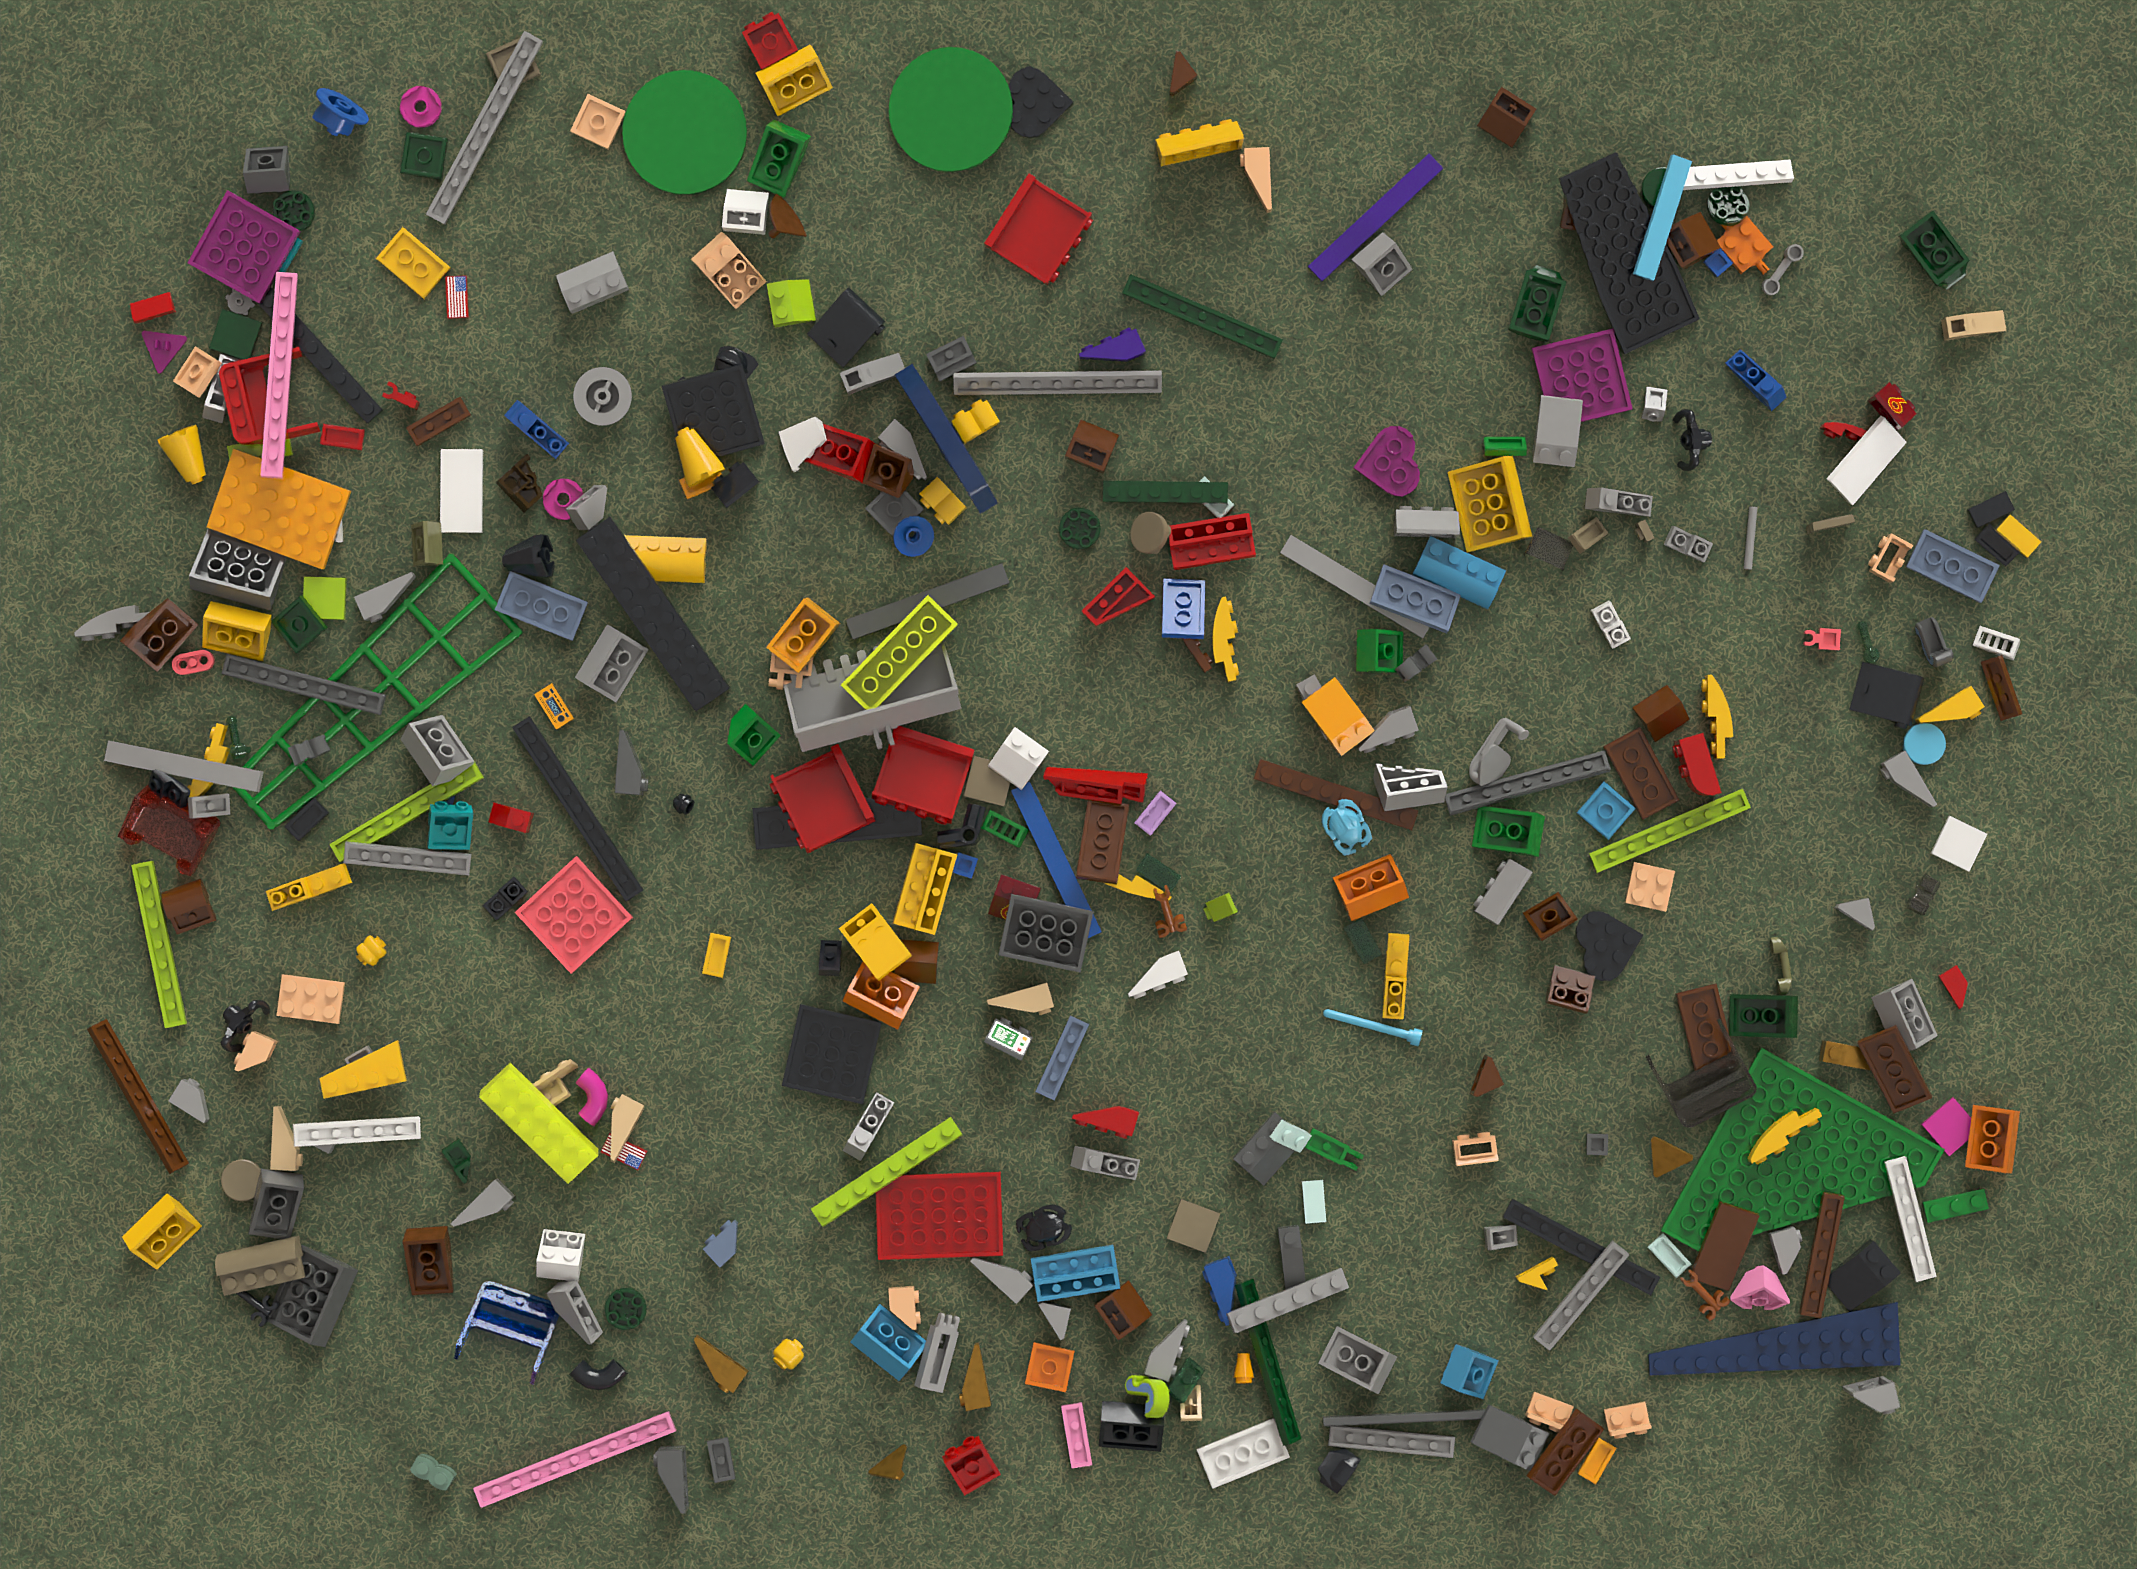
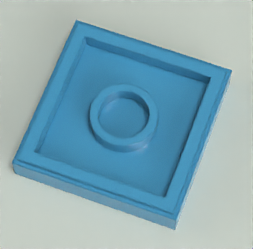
[1577,781,1636,840]

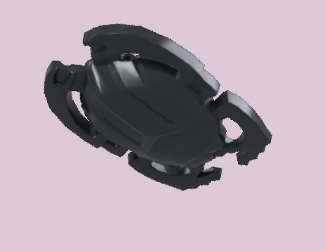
[1016,1205,1072,1251]

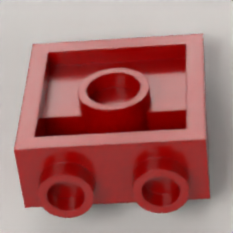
[742,12,798,70]
[942,1436,1001,1495]

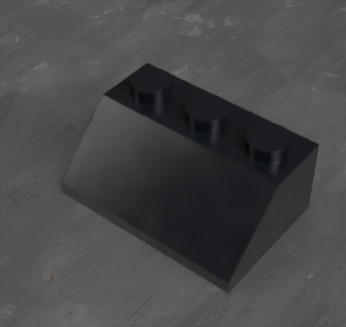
[1099,1401,1165,1452]

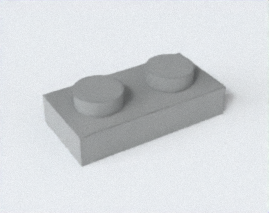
[188,793,230,818]

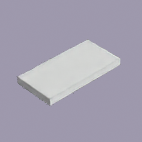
[1827,416,1907,505]
[440,449,483,533]
[1197,1418,1290,1489]

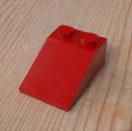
[804,424,876,484]

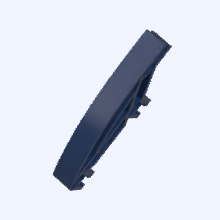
[894,364,998,514]

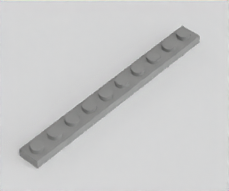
[426,31,543,224]
[954,371,1162,395]

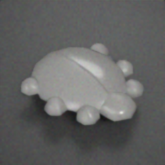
[225,289,255,315]

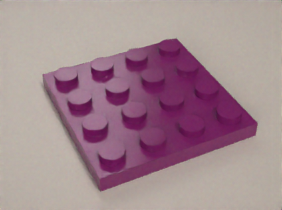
[188,190,301,304]
[1531,329,1633,422]

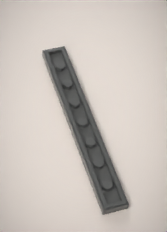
[846,564,1009,640]
[221,654,387,715]
[1445,750,1611,816]
[1322,1409,1486,1426]

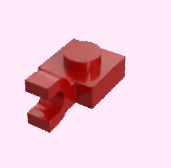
[382,381,420,410]

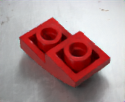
[1820,422,1867,441]

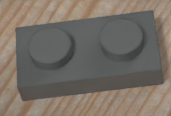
[707,1437,736,1483]

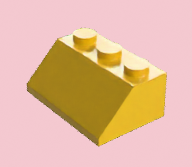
[756,44,833,116]
[202,601,272,661]
[122,1193,202,1270]

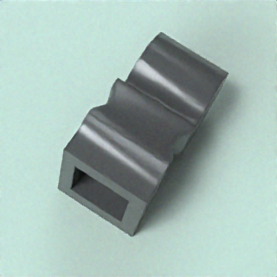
[1394,645,1437,683]
[288,735,331,766]

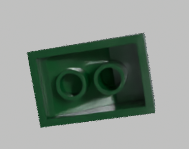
[1729,994,1798,1038]

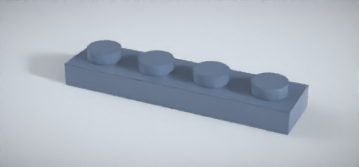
[1035,1016,1089,1100]

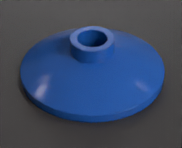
[893,516,934,557]

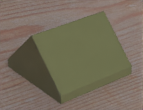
[411,521,443,567]

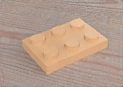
[277,974,345,1024]

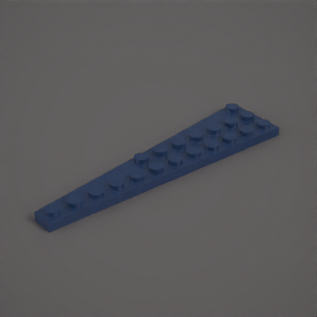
[1648,1302,1900,1375]

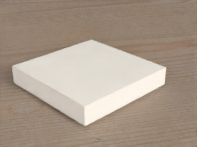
[1931,816,1987,872]

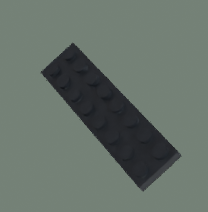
[752,798,922,850]

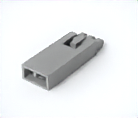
[915,1313,960,1393]

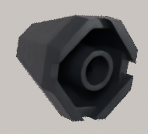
[502,534,555,578]

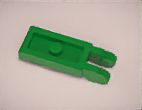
[1305,1128,1364,1171]

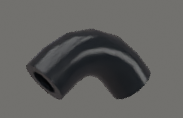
[569,1359,628,1391]

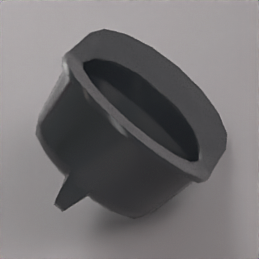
[713,346,759,379]

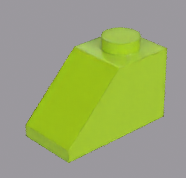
[1203,893,1238,922]

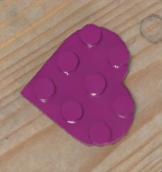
[1353,426,1420,497]

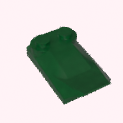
[1898,211,1970,290]
[1508,265,1566,342]

